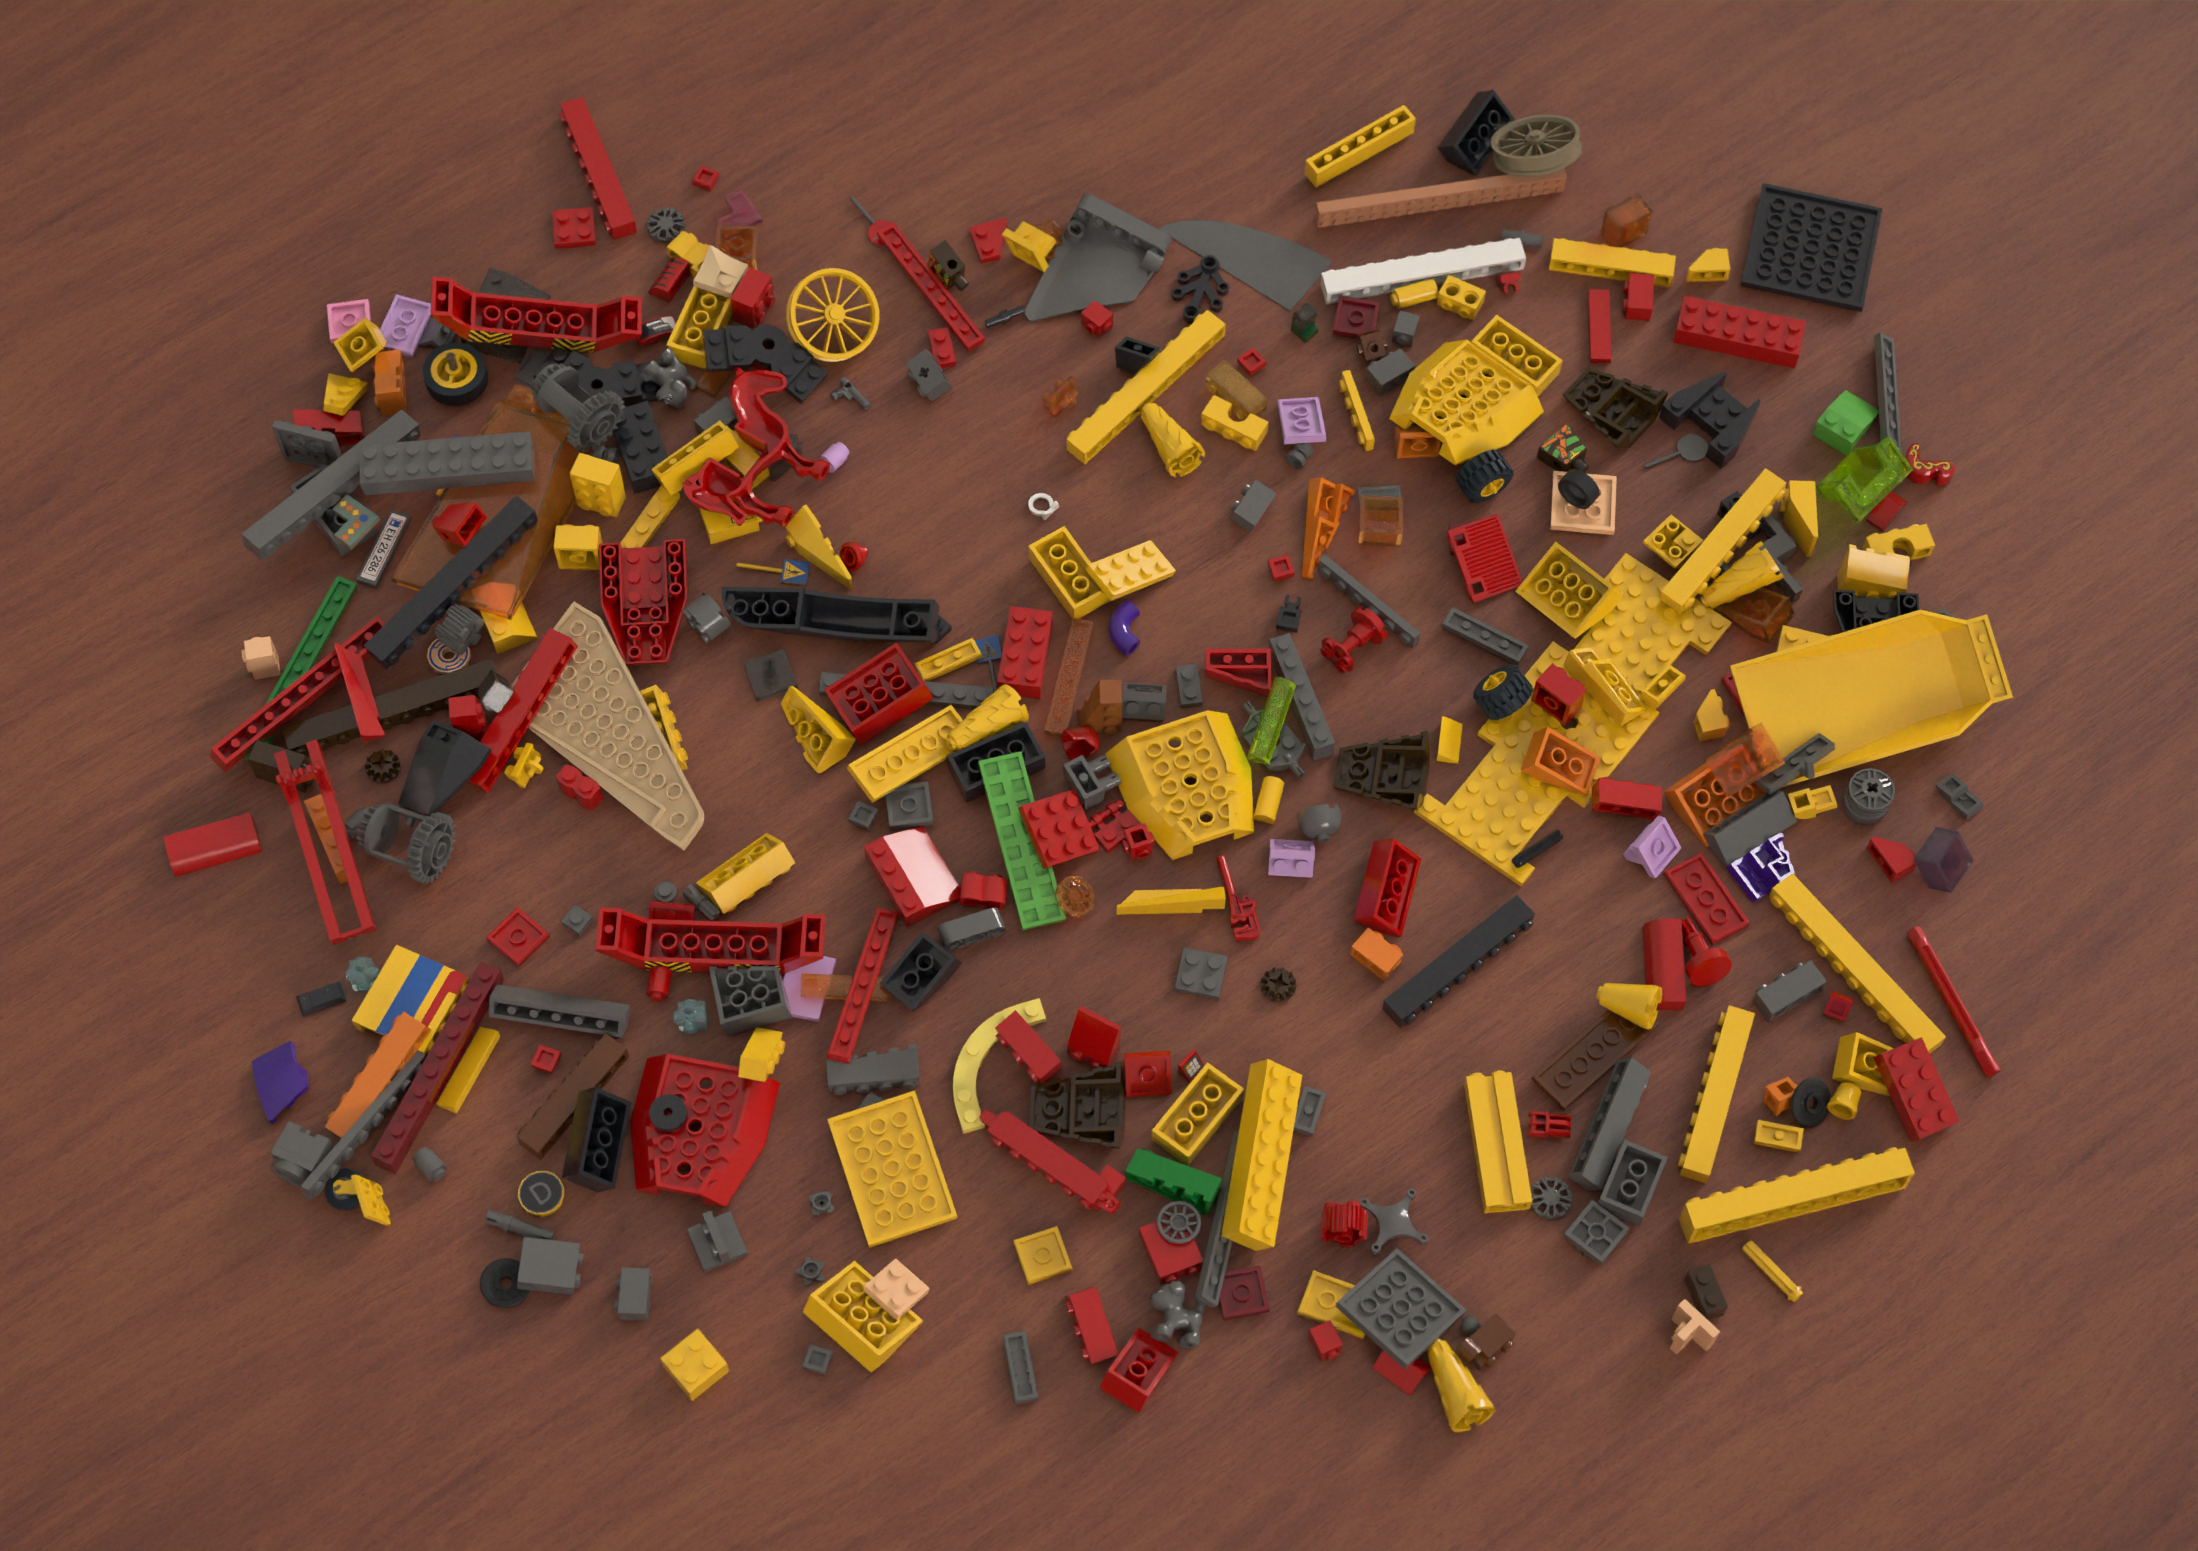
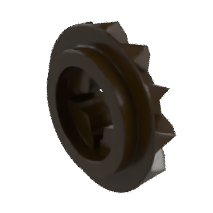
[364,748,400,782]
[1260,967,1296,1002]

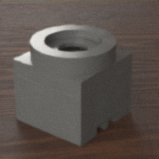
[270,1121,334,1188]

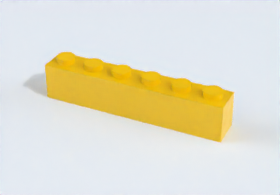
[1305,105,1416,188]
[1549,238,1676,287]

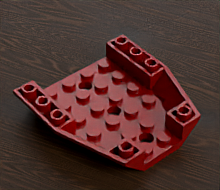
[630,1054,780,1208]

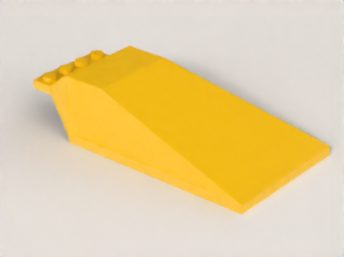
[1730,610,2013,787]

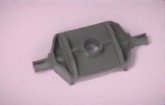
[1242,701,1306,779]

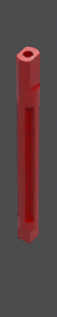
[1906,927,2001,1078]

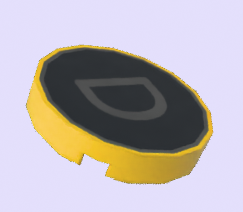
[518,1171,565,1217]

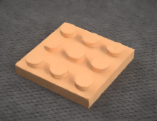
[1550,471,1617,535]

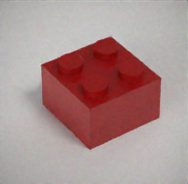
[730,267,776,329]
[1531,663,1587,726]

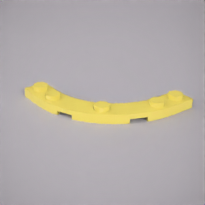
[953,998,1046,1134]

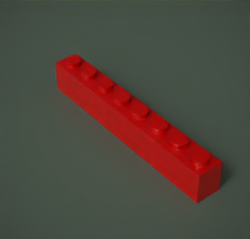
[559,97,637,240]
[466,628,578,793]

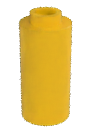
[1390,279,1438,309]

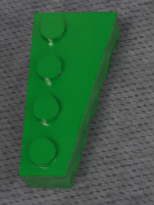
[1125,1148,1222,1217]

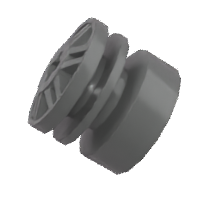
[1842,768,1895,826]

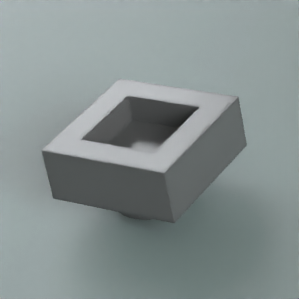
[848,801,878,831]
[561,905,593,936]
[803,1345,833,1376]

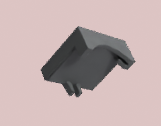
[1563,1200,1630,1265]

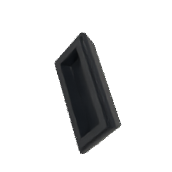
[296,981,346,1016]

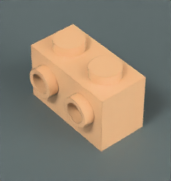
[241,636,281,680]

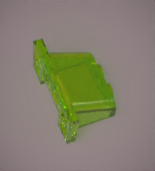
[1815,436,1913,522]

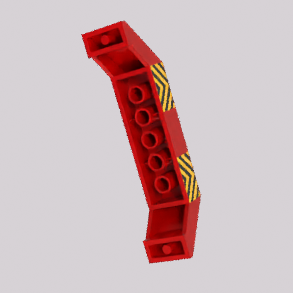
[430,276,642,353]
[596,907,826,975]

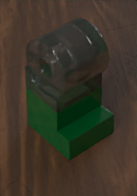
[1291,303,1319,343]

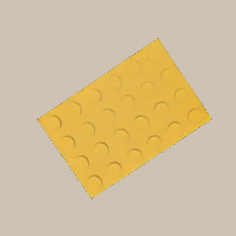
[827,1091,958,1248]

